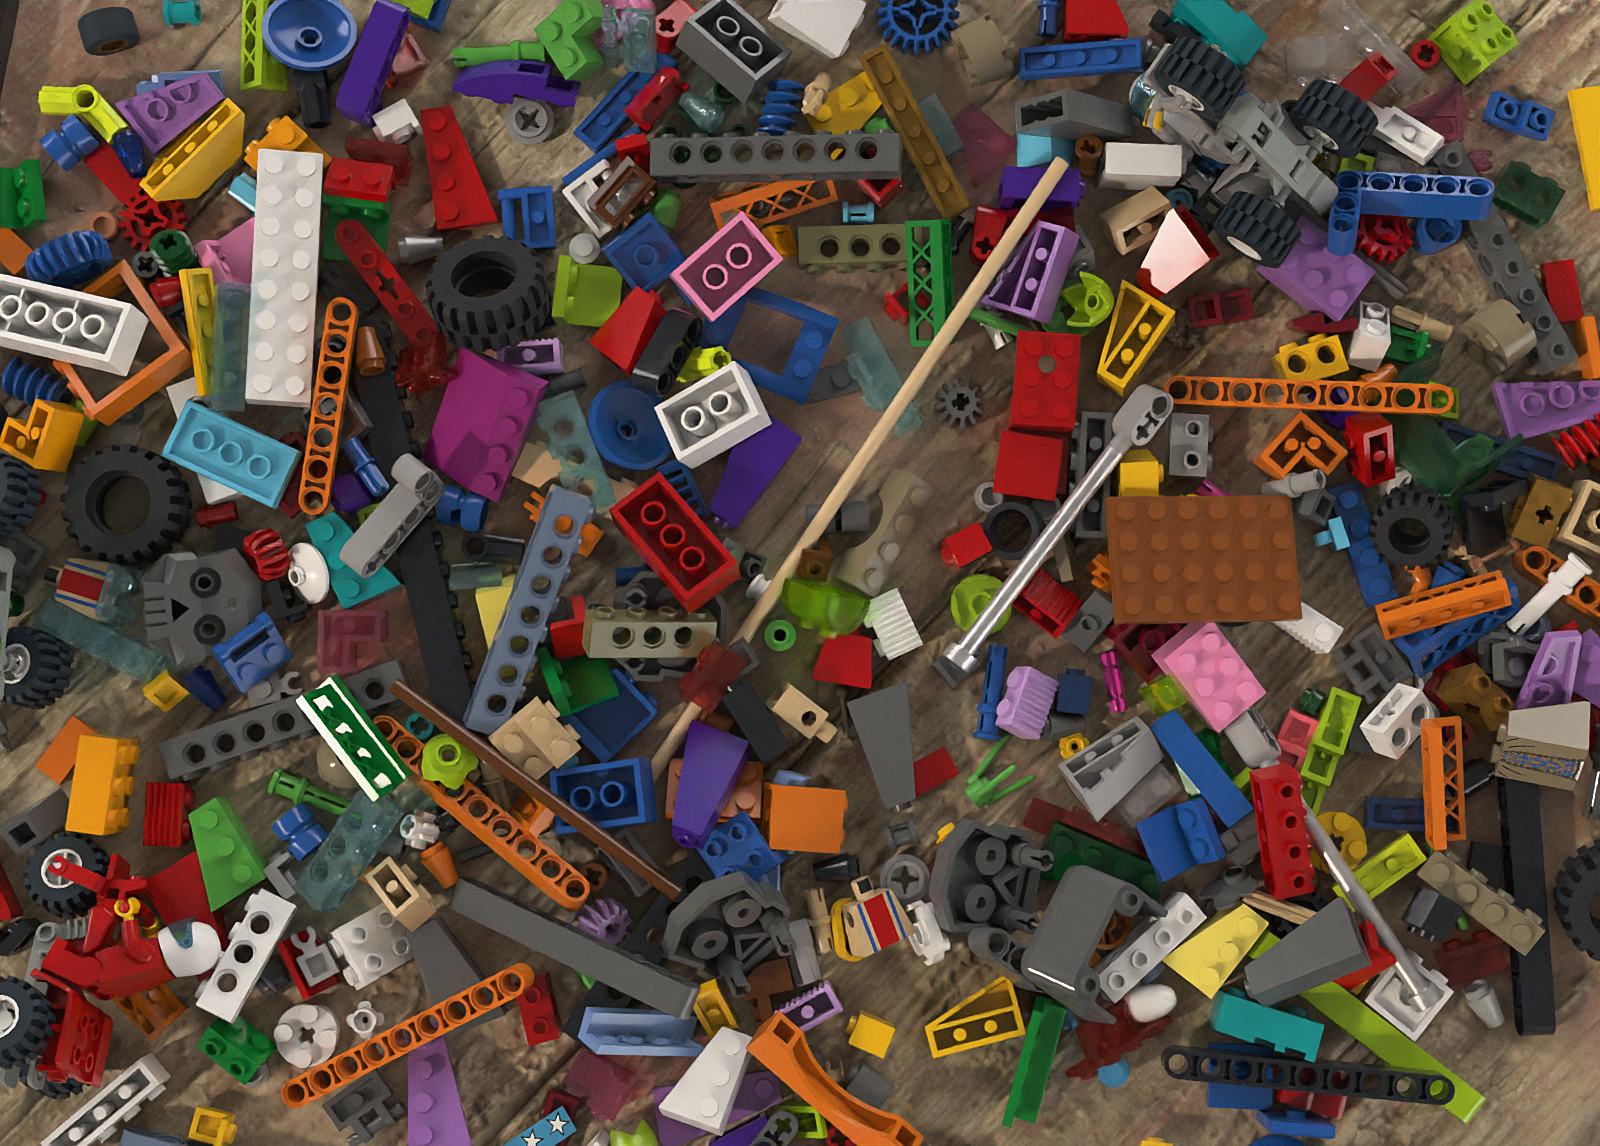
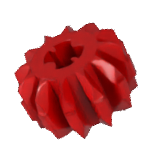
[242,527,291,582]

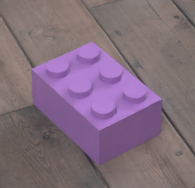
[1255,214,1376,324]

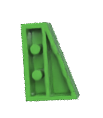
[188,796,269,912]

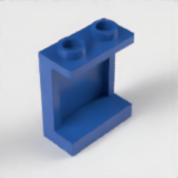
[561,666,660,763]

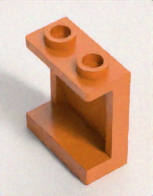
[759,782,848,854]

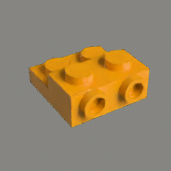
[244,115,332,176]

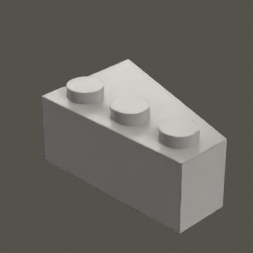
[1058,715,1164,822]

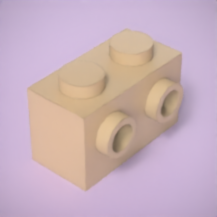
[1099,185,1172,255]
[365,856,437,933]

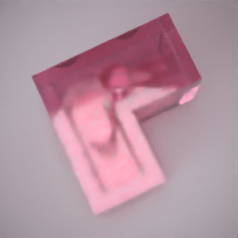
[317,610,389,674]
[562,1047,639,1121]

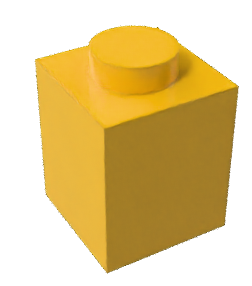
[844,1009,896,1058]

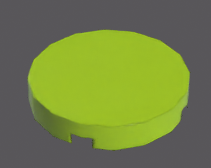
[950,574,1012,634]

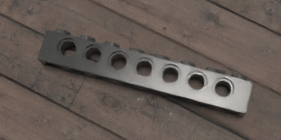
[650,129,902,184]
[1420,139,1579,378]
[158,659,412,783]

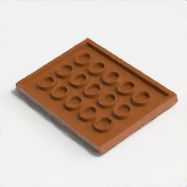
[1105,495,1303,624]

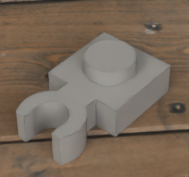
[248,671,305,707]
[291,926,340,987]

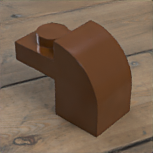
[744,956,794,1024]

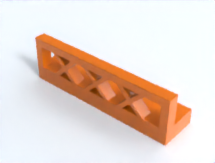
[707,180,838,231]
[1374,570,1512,641]
[1420,716,1466,851]
[113,936,187,1043]

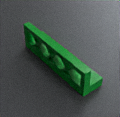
[905,219,955,347]
[296,674,413,802]
[1002,995,1067,1128]

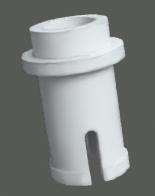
[980,308,1013,350]

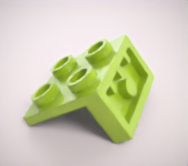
[1426,0,1519,85]
[551,255,623,328]

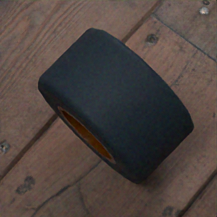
[77,7,140,56]

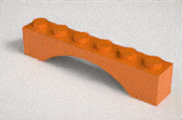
[745,1011,924,1146]

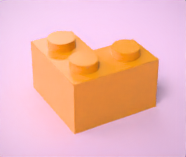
[0,398,85,473]

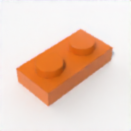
[507,791,555,837]

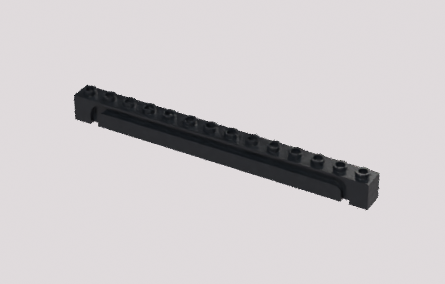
[345,314,486,738]

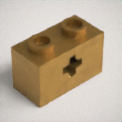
[1505,472,1573,549]
[1436,663,1516,735]

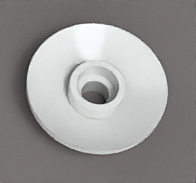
[287,542,329,604]

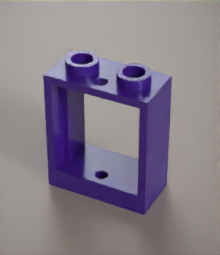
[998,166,1085,213]

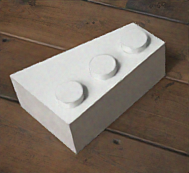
[658,1026,752,1136]

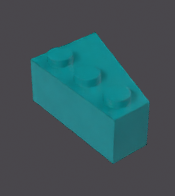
[1169,0,1269,72]
[1208,987,1325,1063]

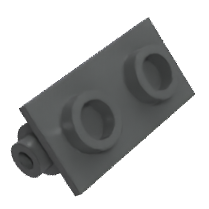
[235,946,292,998]

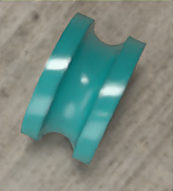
[405,712,436,740]

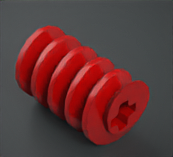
[1551,413,1600,470]

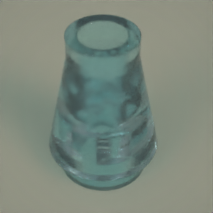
[679,90,725,133]

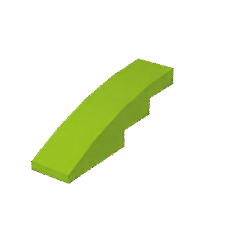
[1299,686,1362,817]

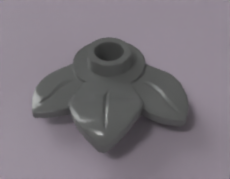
[1197,864,1258,911]

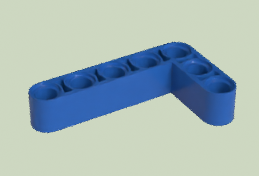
[1327,170,1494,256]

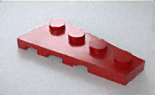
[420,106,499,232]

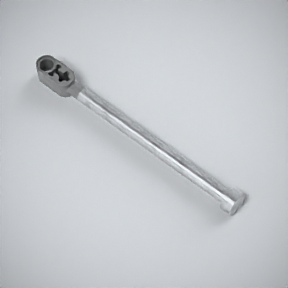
[942,384,1173,673]
[1223,705,1443,1013]

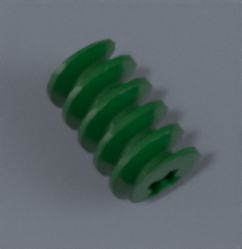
[149,229,203,277]

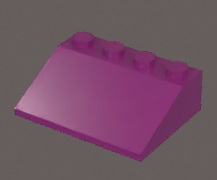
[423,348,549,502]

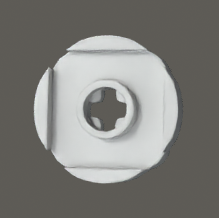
[904,901,950,965]
[274,1003,340,1068]

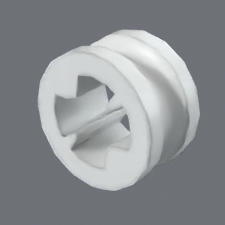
[745,573,772,603]

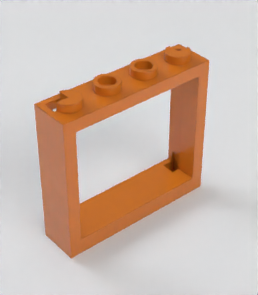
[52,259,193,427]

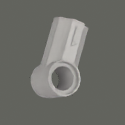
[787,918,822,986]

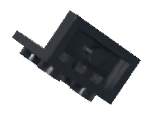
[1459,479,1528,555]

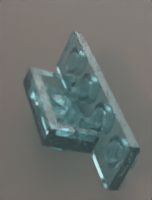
[842,316,924,438]

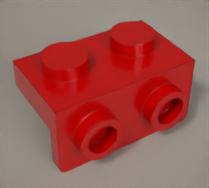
[323,157,397,203]

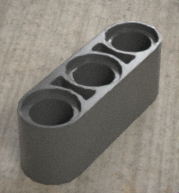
[968,926,1045,992]

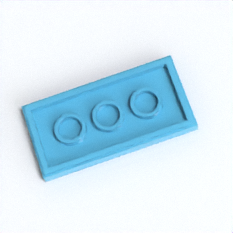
[160,400,303,509]

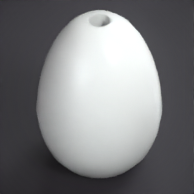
[1124,983,1177,1023]

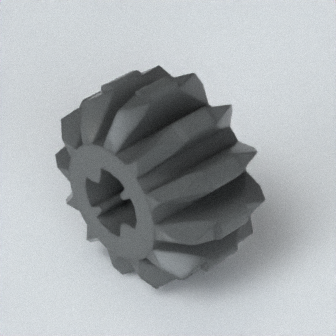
[933,377,986,431]

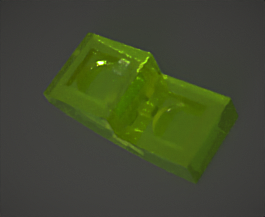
[1138,675,1187,716]

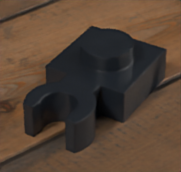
[1149,9,1201,45]

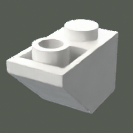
[1346,300,1391,372]

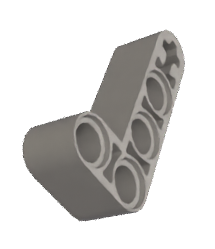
[339,453,445,579]

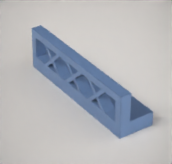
[578,1007,705,1057]

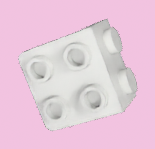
[326,903,414,990]

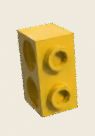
[1271,333,1349,393]

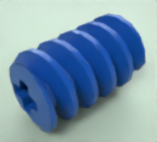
[756,79,806,136]
[1,356,73,406]

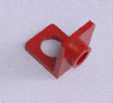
[883,281,929,326]

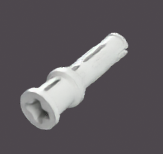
[1506,552,1593,637]

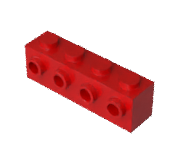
[1249,763,1315,900]

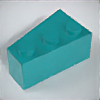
[305,512,405,612]

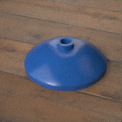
[262,0,357,71]
[588,380,672,471]

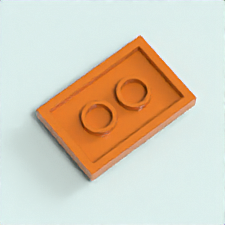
[665,758,764,824]

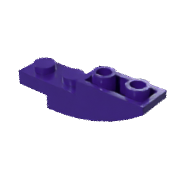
[452,60,581,107]

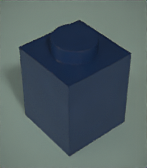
[1053,668,1093,715]

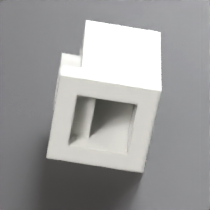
[372,98,423,145]

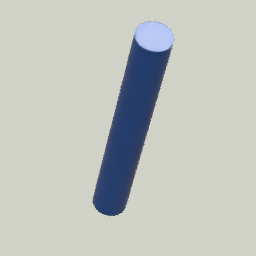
[561,125,642,186]

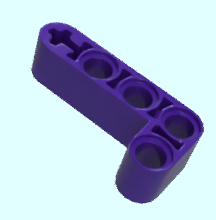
[336,0,411,128]

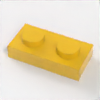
[693,979,739,1038]

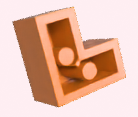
[1252,411,1348,481]

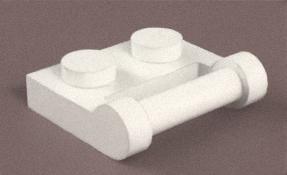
[562,159,644,241]

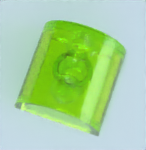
[782,578,871,639]

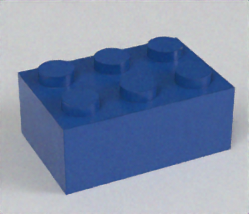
[549,758,658,835]

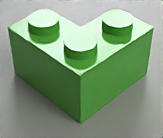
[534,0,611,81]

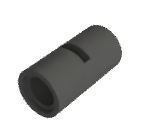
[806,501,870,535]

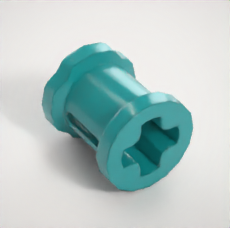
[163,0,202,27]

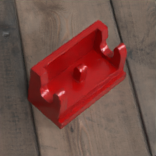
[623,66,690,133]

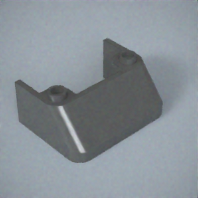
[1021,865,1168,1025]

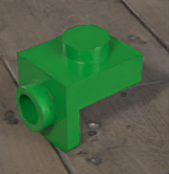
[1384,326,1431,367]

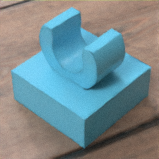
[1312,516,1350,552]

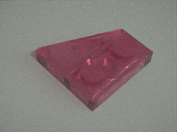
[1401,82,1464,144]
[951,102,1018,189]

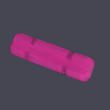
[1100,651,1128,713]

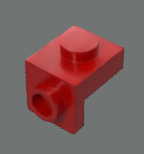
[615,133,651,184]

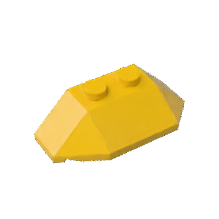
[140,98,245,201]

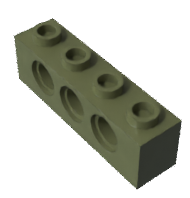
[798,224,923,275]
[582,606,717,658]

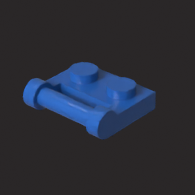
[497,186,557,251]
[211,611,294,694]

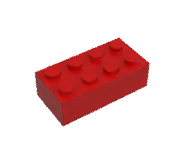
[609,472,741,615]

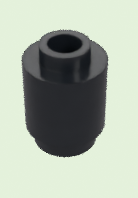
[1445,757,1495,800]

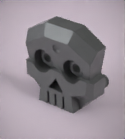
[139,548,263,665]
[613,569,727,681]
[928,818,1054,935]
[662,871,797,998]

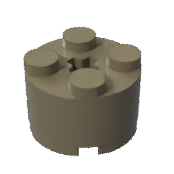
[950,13,1014,87]
[1460,299,1537,374]

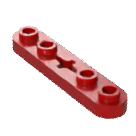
[335,219,442,351]

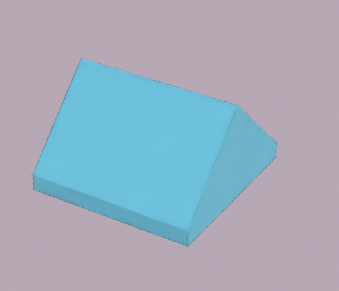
[1015,110,1078,170]

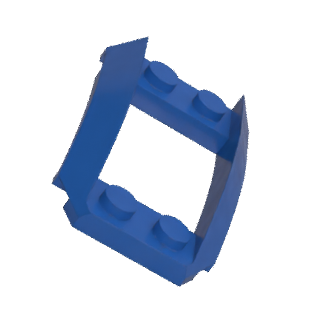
[695,287,839,405]

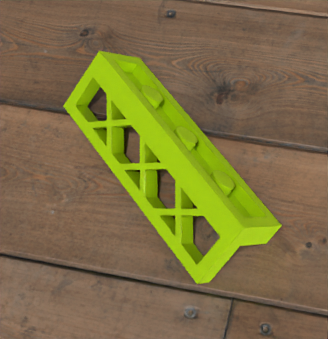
[240,0,288,93]

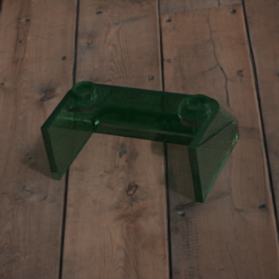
[1370,344,1524,502]

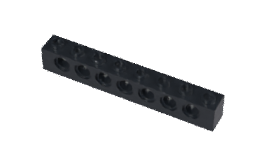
[560,823,721,1053]

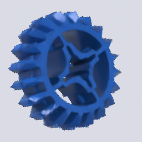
[877,0,960,56]
[24,230,113,289]

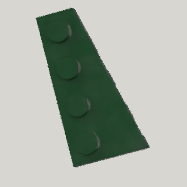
[1039,819,1168,900]

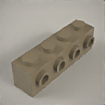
[1417,848,1545,956]

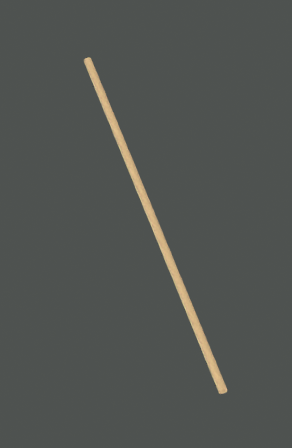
[651,157,1069,784]

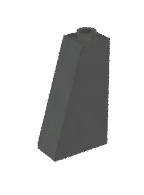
[1015,88,1133,143]
[847,681,916,813]
[1244,897,1372,1008]
[405,916,509,1038]

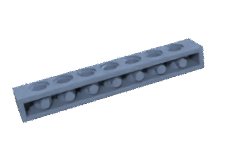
[463,484,593,735]

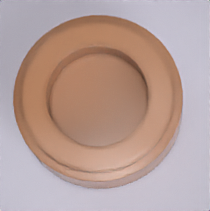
[88,211,122,243]

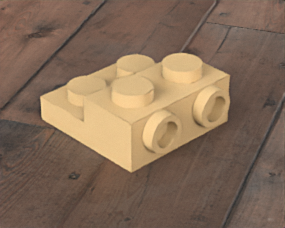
[488,696,581,780]

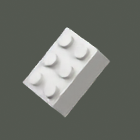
[654,361,772,469]

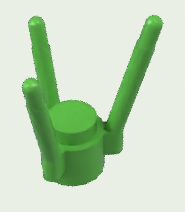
[963,732,1035,809]

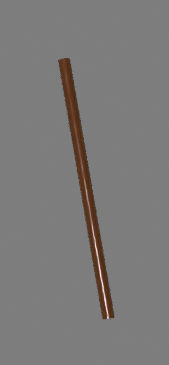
[389,678,683,901]

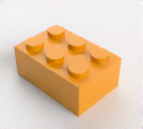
[65,734,140,835]

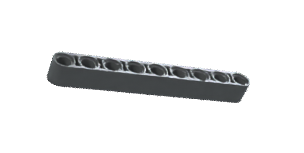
[448,876,700,1020]

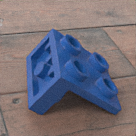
[1136,796,1226,882]
[696,810,789,881]

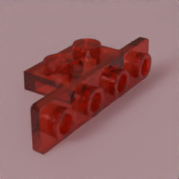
[1023,797,1147,857]
[1065,1000,1173,1081]

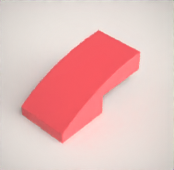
[1275,707,1319,772]

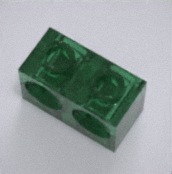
[1492,160,1566,230]

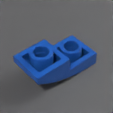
[1482,90,1555,141]

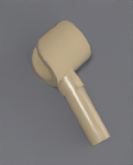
[824,1060,845,1084]

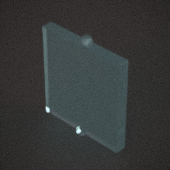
[449,562,502,590]

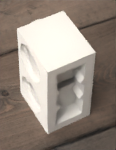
[1360,683,1436,760]

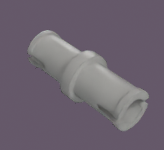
[1261,469,1326,498]

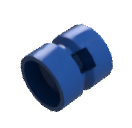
[39,113,101,171]
[1410,217,1462,256]
[436,484,490,533]
[271,802,332,862]

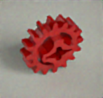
[118,191,189,252]
[1355,214,1415,263]

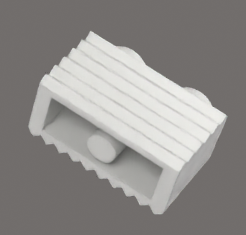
[859,588,923,661]
[1268,602,1344,654]

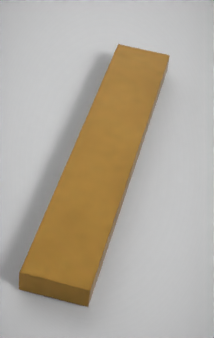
[858,43,972,219]

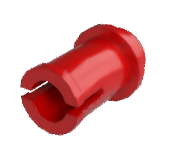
[196,501,239,529]

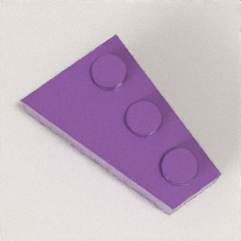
[981,220,1080,325]

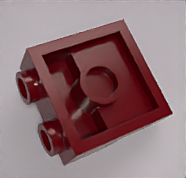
[278,431,338,519]
[1103,618,1183,684]

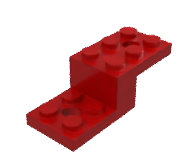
[1007,330,1081,496]

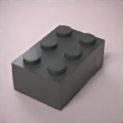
[675,0,792,105]

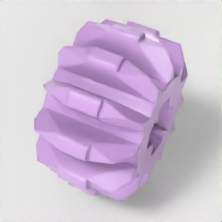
[577,896,632,945]

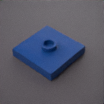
[601,211,687,293]
[1207,1042,1274,1110]
[1256,1109,1336,1139]

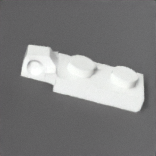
[1366,100,1445,166]

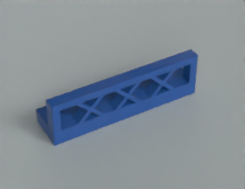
[1394,569,1522,678]

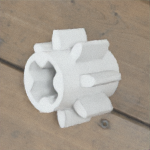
[400,809,440,850]

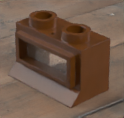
[587,156,658,234]

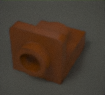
[796,536,833,582]

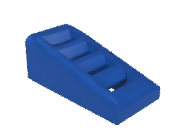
[654,458,710,518]

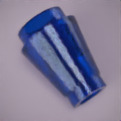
[112,130,148,179]
[182,664,228,711]

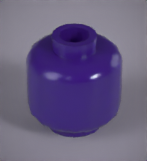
[331,468,375,515]

